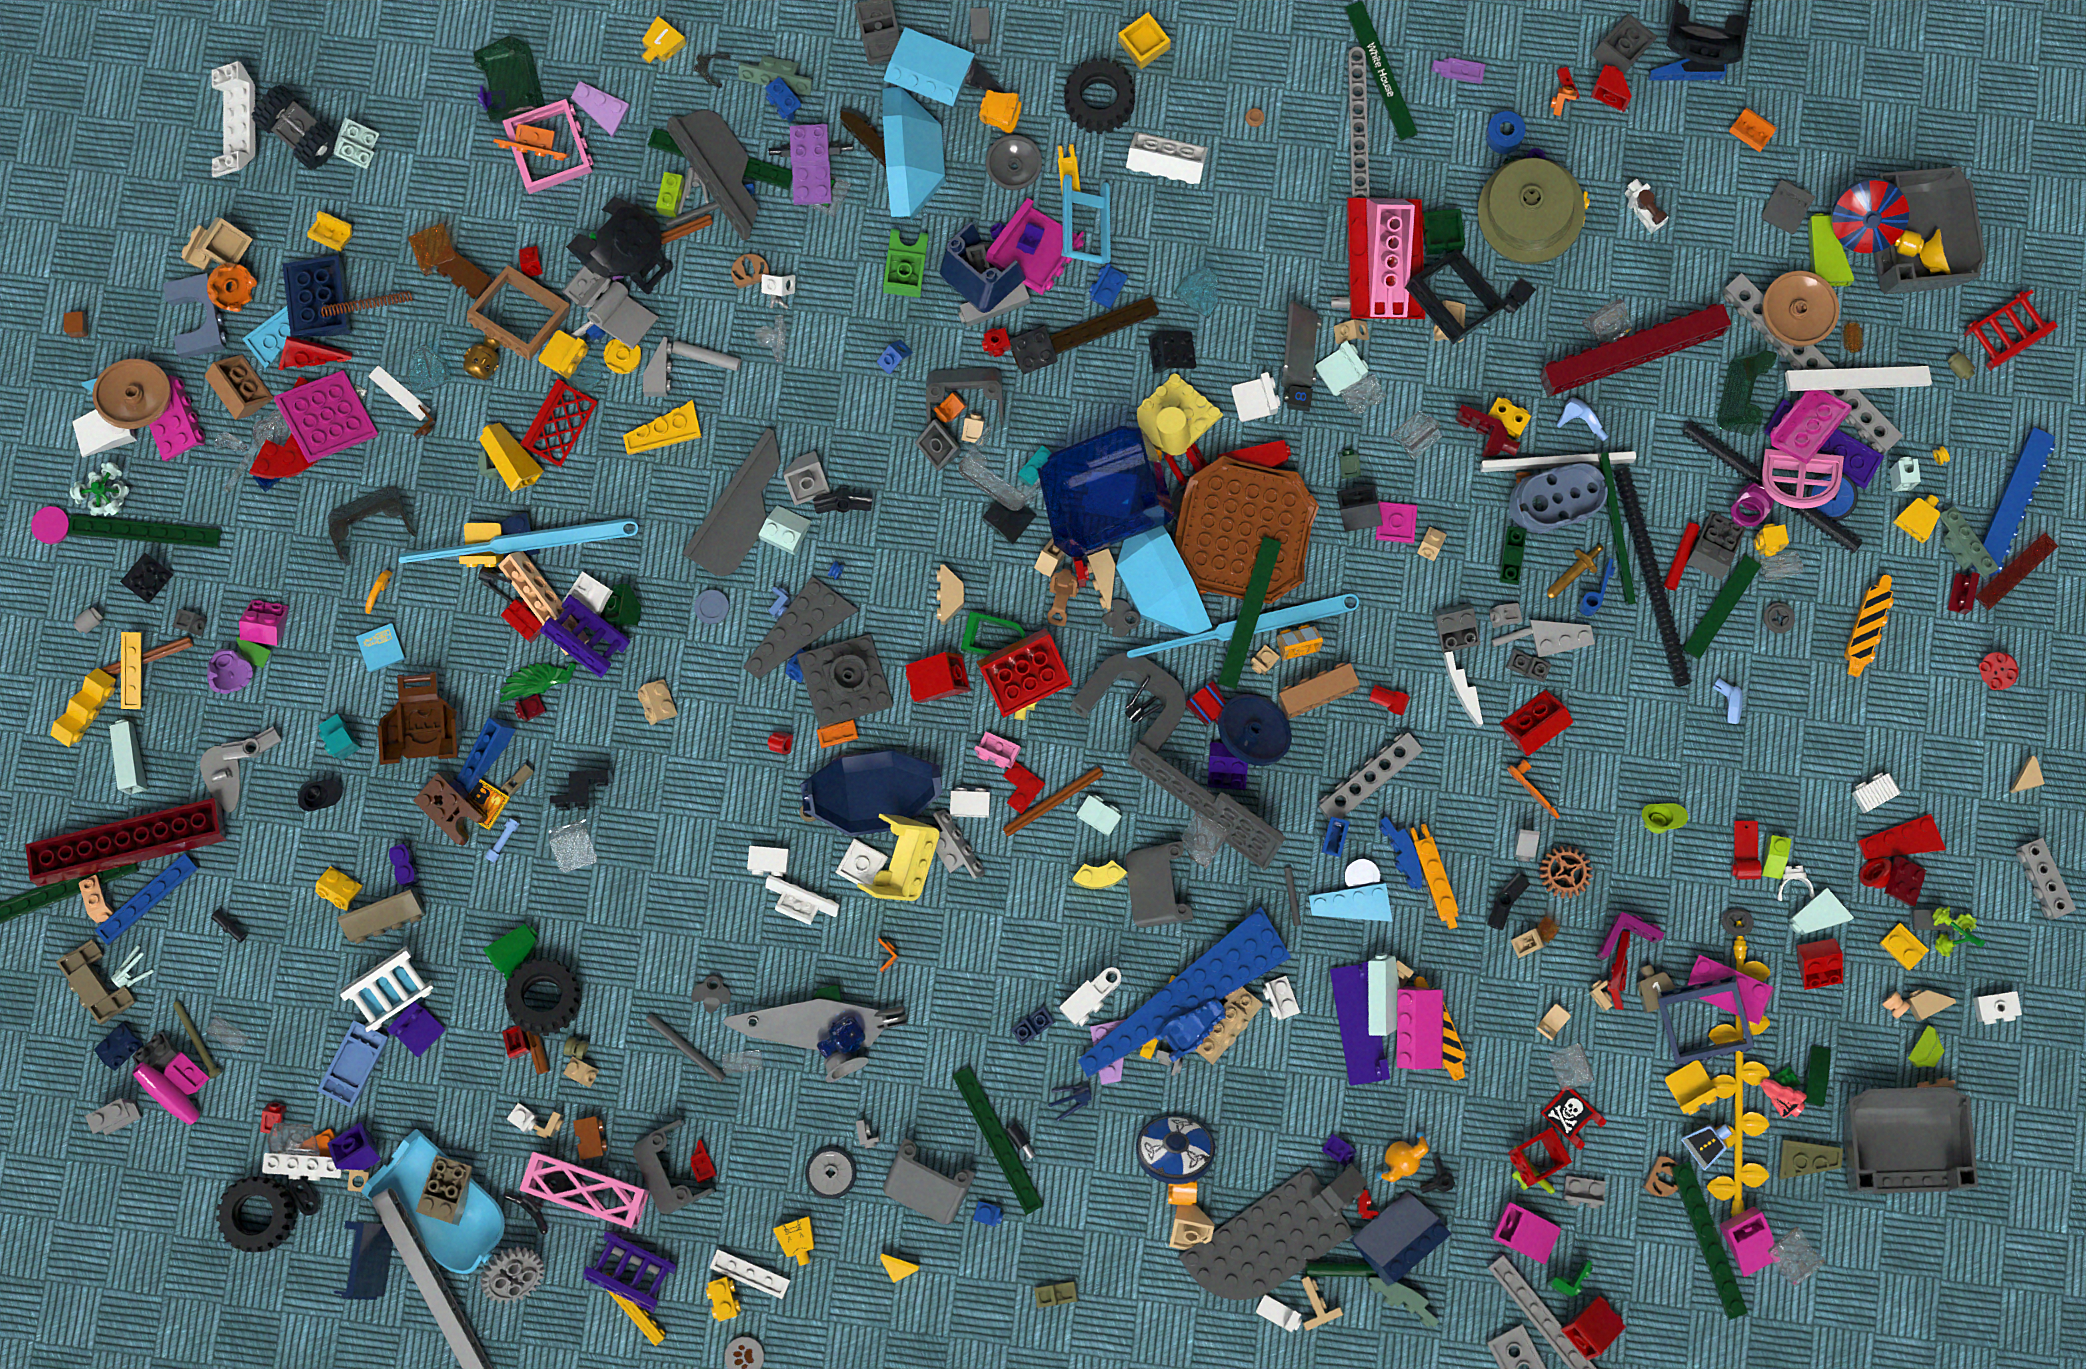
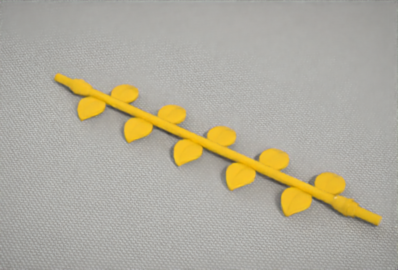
[1707,921,1770,1218]

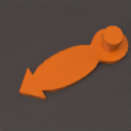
[1507,759,1560,819]

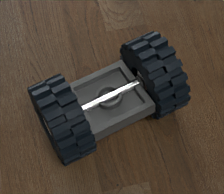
[252,85,339,170]

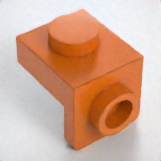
[1550,87,1577,116]
[934,392,967,422]

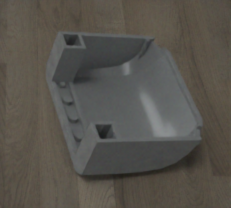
[1874,167,1986,295]
[1844,1087,1979,1194]

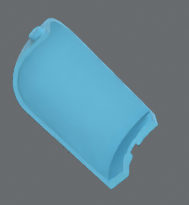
[361,1129,505,1274]

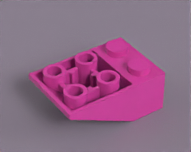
[1490,1202,1561,1265]
[1719,1206,1779,1277]

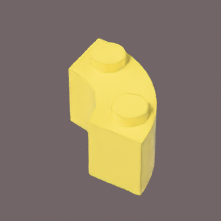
[1072,860,1127,889]

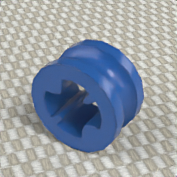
[828,561,845,580]

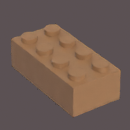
[1277,662,1360,720]

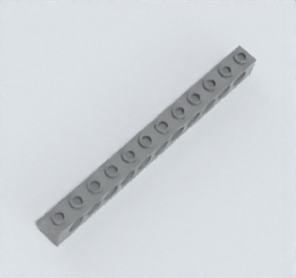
[1722,273,1903,455]

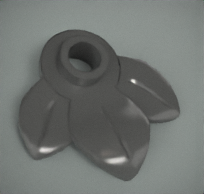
[1102,600,1140,637]
[691,975,731,1014]

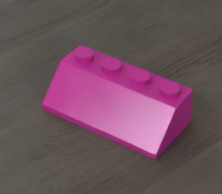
[1687,955,1775,1025]
[1397,986,1444,1069]

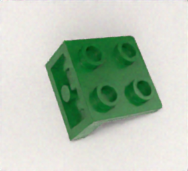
[1547,1260,1593,1297]

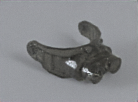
[693,54,730,88]

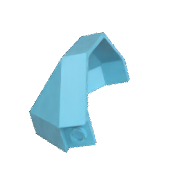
[883,87,946,221]
[1116,506,1212,636]

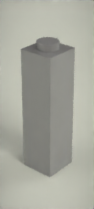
[958,283,1030,328]

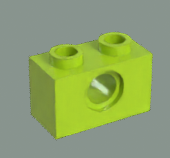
[656,172,685,217]

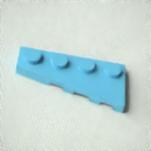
[243,306,291,370]
[1308,882,1392,922]

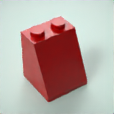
[905,652,971,703]
[1560,1296,1626,1360]

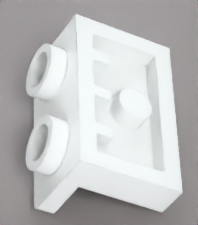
[1262,976,1300,1021]

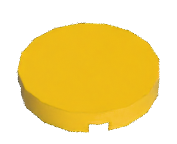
[603,339,642,374]

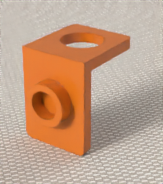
[877,938,898,973]

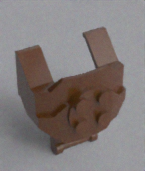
[378,671,462,765]

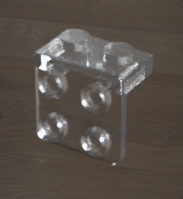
[253,410,291,448]
[548,819,597,873]

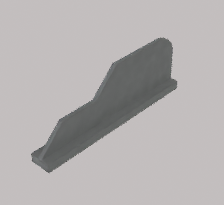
[667,110,758,241]
[682,428,780,576]

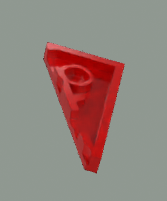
[278,336,352,370]
[1608,931,1631,1010]

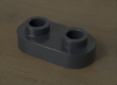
[543,1174,582,1194]
[289,1179,320,1216]

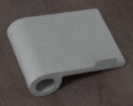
[587,281,659,350]

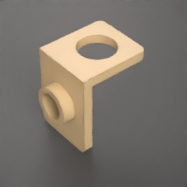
[1334,319,1369,344]
[1536,1003,1571,1041]
[345,1169,370,1192]

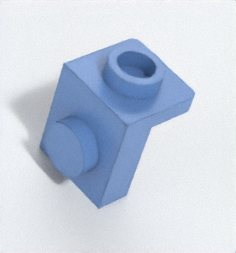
[768,587,791,619]

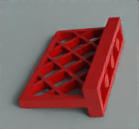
[520,379,598,468]

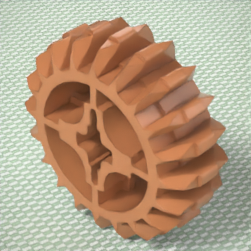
[1539,846,1593,899]

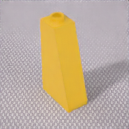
[479,423,544,492]

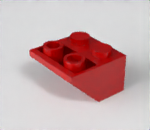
[1797,938,1843,990]

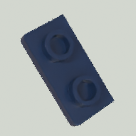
[94,1022,143,1071]

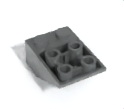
[1686,511,1746,580]

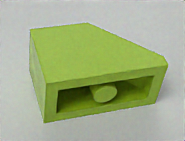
[1761,835,1791,880]

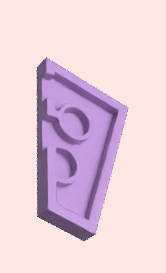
[571,81,630,138]
[1090,1019,1126,1085]

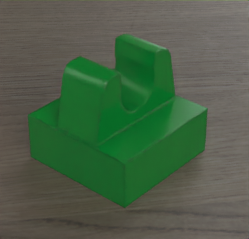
[1772,1066,1800,1088]

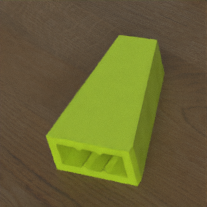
[1807,213,1854,287]

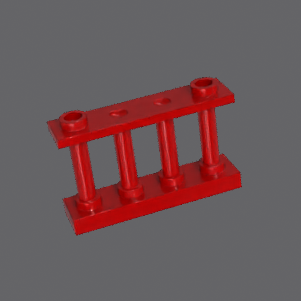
[1964,289,2058,371]

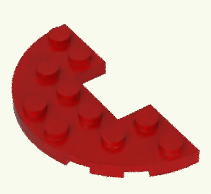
[249,376,320,479]

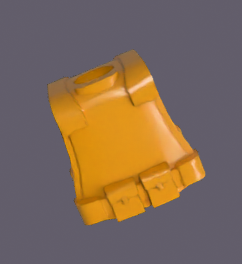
[979,90,1021,134]

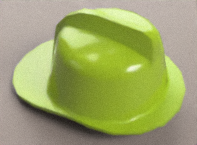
[1641,803,1688,834]

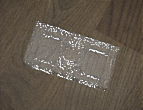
[722,1050,763,1074]

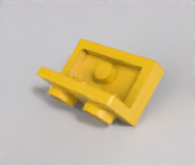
[307,211,352,252]
[315,866,362,911]

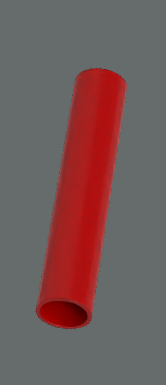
[1663,522,1700,591]

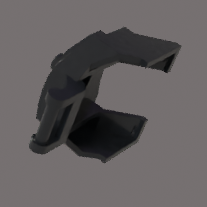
[566,196,673,295]

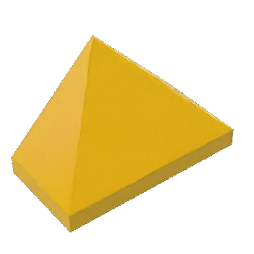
[880,1253,920,1282]

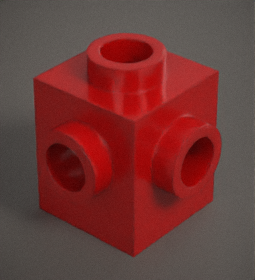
[981,328,1011,357]

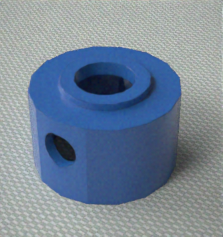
[1486,111,1526,154]

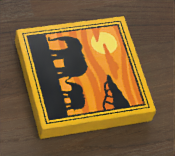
[469,779,510,830]

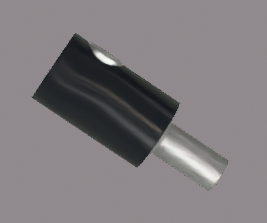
[1005,1123,1035,1159]

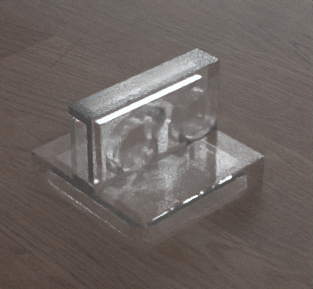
[1582,298,1633,347]
[755,315,787,362]
[1391,411,1442,460]

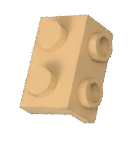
[638,679,678,725]

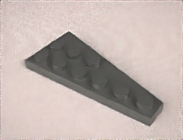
[743,576,858,680]

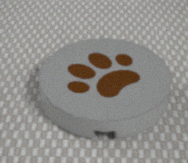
[725,1337,765,1369]

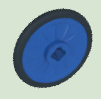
[1807,473,1858,521]

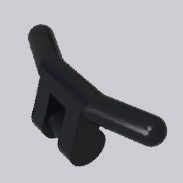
[503,1192,548,1235]

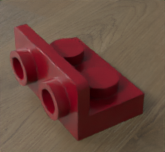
[1947,572,1980,615]

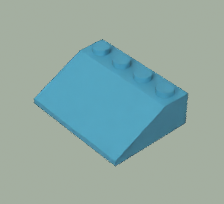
[883,27,975,107]

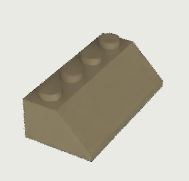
[337,889,426,944]

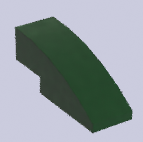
[1803,1045,1831,1107]

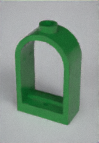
[961,611,1026,657]

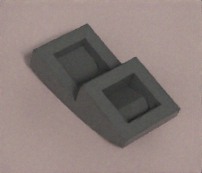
[1912,910,1952,931]

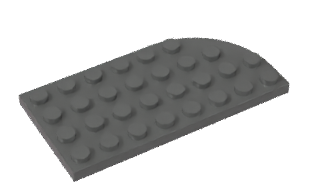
[1179,1167,1354,1300]

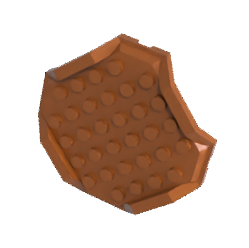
[1174,455,1319,604]

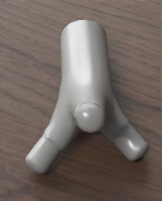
[770,294,789,309]

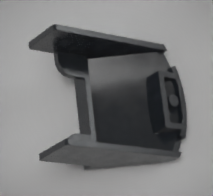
[1666,0,1752,65]

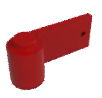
[1731,821,1761,880]

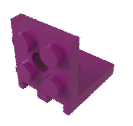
[1596,912,1665,960]

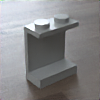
[85,1098,143,1135]

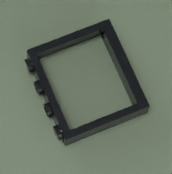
[1405,249,1506,345]

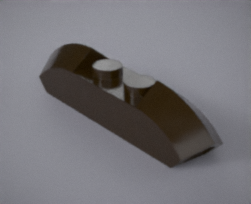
[840,107,886,169]

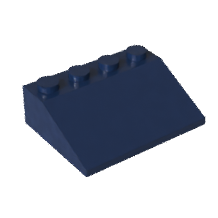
[282,255,352,337]
[1349,1191,1451,1287]

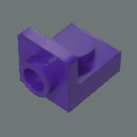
[1322,1134,1356,1167]

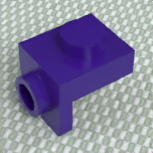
[1016,222,1045,255]

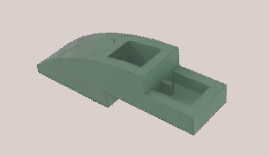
[1367,1277,1440,1328]

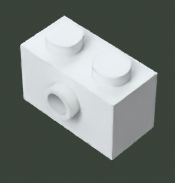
[1973,991,2022,1025]

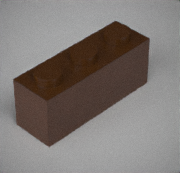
[434,246,493,300]

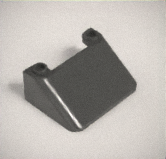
[1281,300,1321,388]
[1126,841,1193,928]
[883,1138,977,1224]

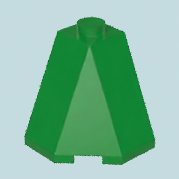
[483,924,539,981]

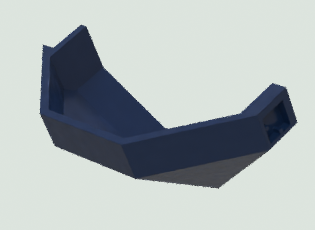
[800,749,943,837]

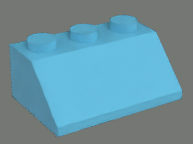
[352,963,424,1017]

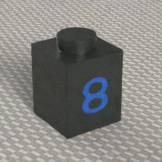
[1284,386,1313,412]

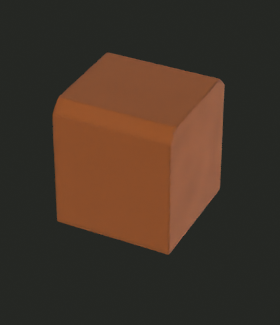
[64,312,88,338]

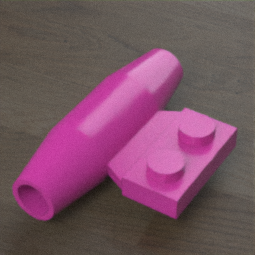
[132,1051,209,1125]

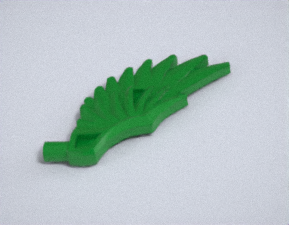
[499,663,577,703]

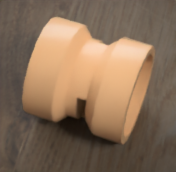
[1882,991,1911,1019]

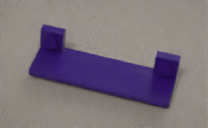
[1330,962,1390,1086]

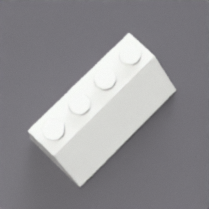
[1126,132,1208,184]

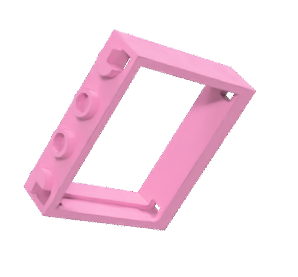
[503,99,594,194]

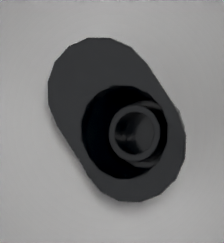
[297,779,343,812]

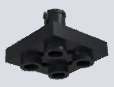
[120,553,173,604]

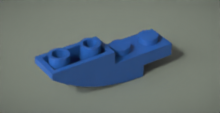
[1378,816,1422,891]

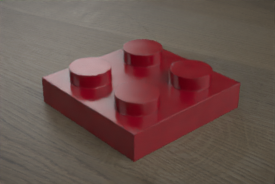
[1884,856,1927,907]

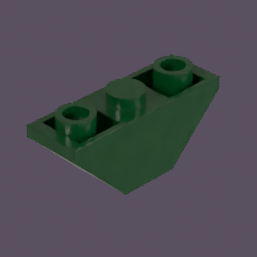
[1499,526,1527,585]

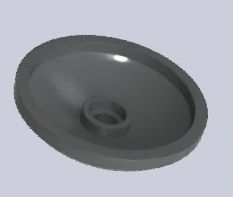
[986,135,1042,190]

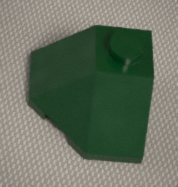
[600,584,641,627]

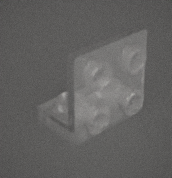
[1768,1226,1826,1287]

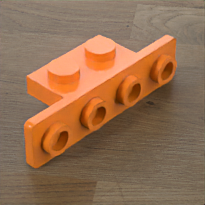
[493,124,570,161]

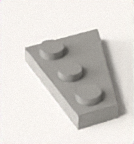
[1529,619,1595,657]

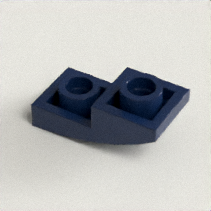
[1011,1006,1056,1046]

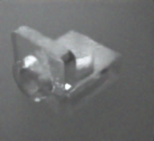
[214,430,248,453]

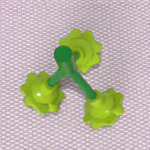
[1932,906,1985,957]

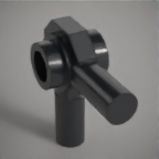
[1420,1157,1455,1194]

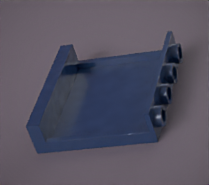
[334,1221,393,1300]

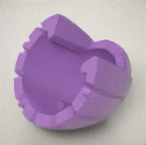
[207,649,253,694]

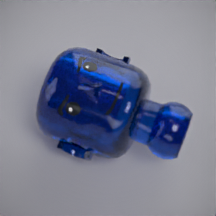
[816,1016,866,1058]

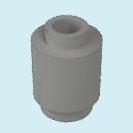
[73,606,103,634]

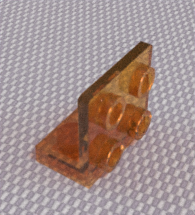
[408,223,456,277]

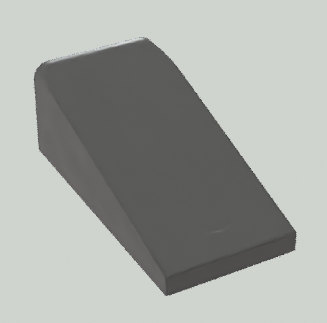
[970,7,991,45]

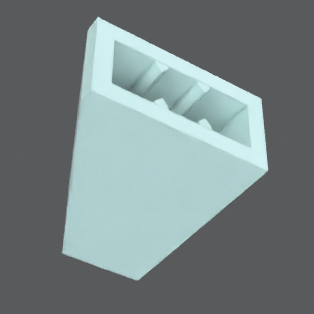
[1789,888,1854,935]

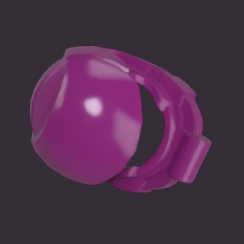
[1730,483,1774,527]

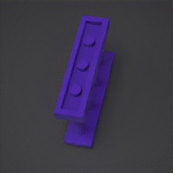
[540,594,631,678]
[583,1232,676,1313]

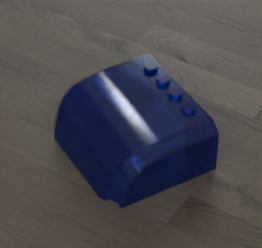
[1037,426,1174,557]

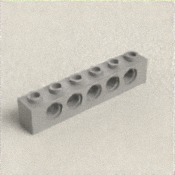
[1318,732,1423,821]

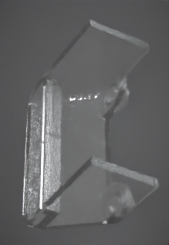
[958,426,1050,511]

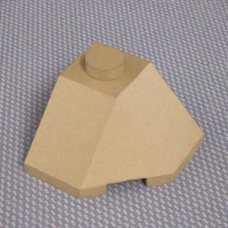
[1169,1205,1215,1250]

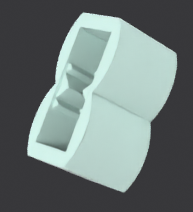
[1076,795,1122,837]

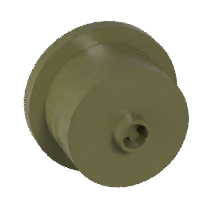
[1478,158,1585,265]

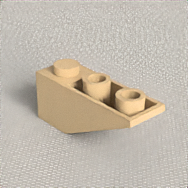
[1085,548,1115,612]

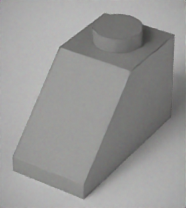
[1513,829,1540,862]

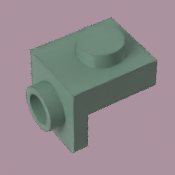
[478,451,501,480]

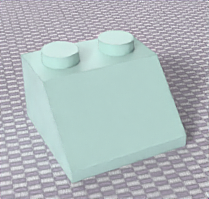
[759,505,812,555]

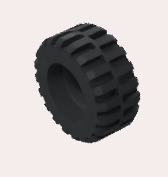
[1064,58,1135,134]
[504,957,581,1036]
[216,1176,297,1253]

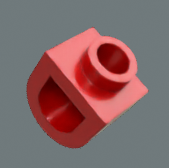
[767,731,793,755]

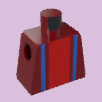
[1185,680,1226,727]

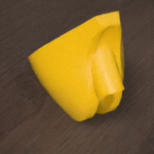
[1920,229,1951,275]

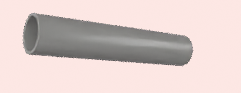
[672,340,741,371]

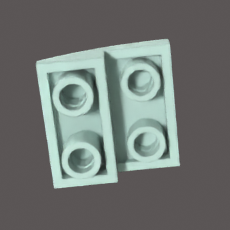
[334,117,379,169]

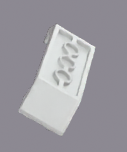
[212,61,255,177]

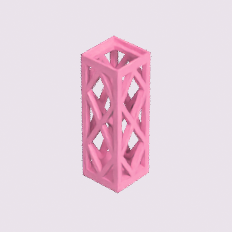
[519,1152,650,1229]

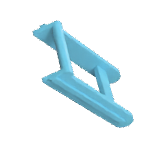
[1061,174,1111,264]

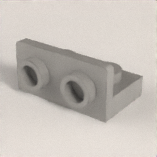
[1563,1176,1606,1209]

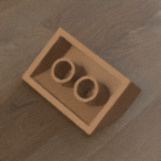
[205,354,273,420]

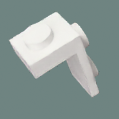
[1256,1295,1302,1332]

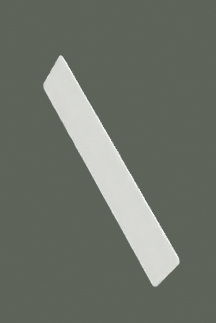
[369,366,430,421]

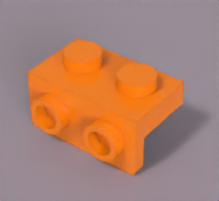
[1729,108,1777,152]

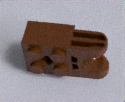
[413,771,488,845]

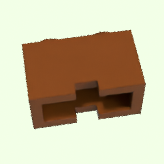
[573,1116,608,1160]

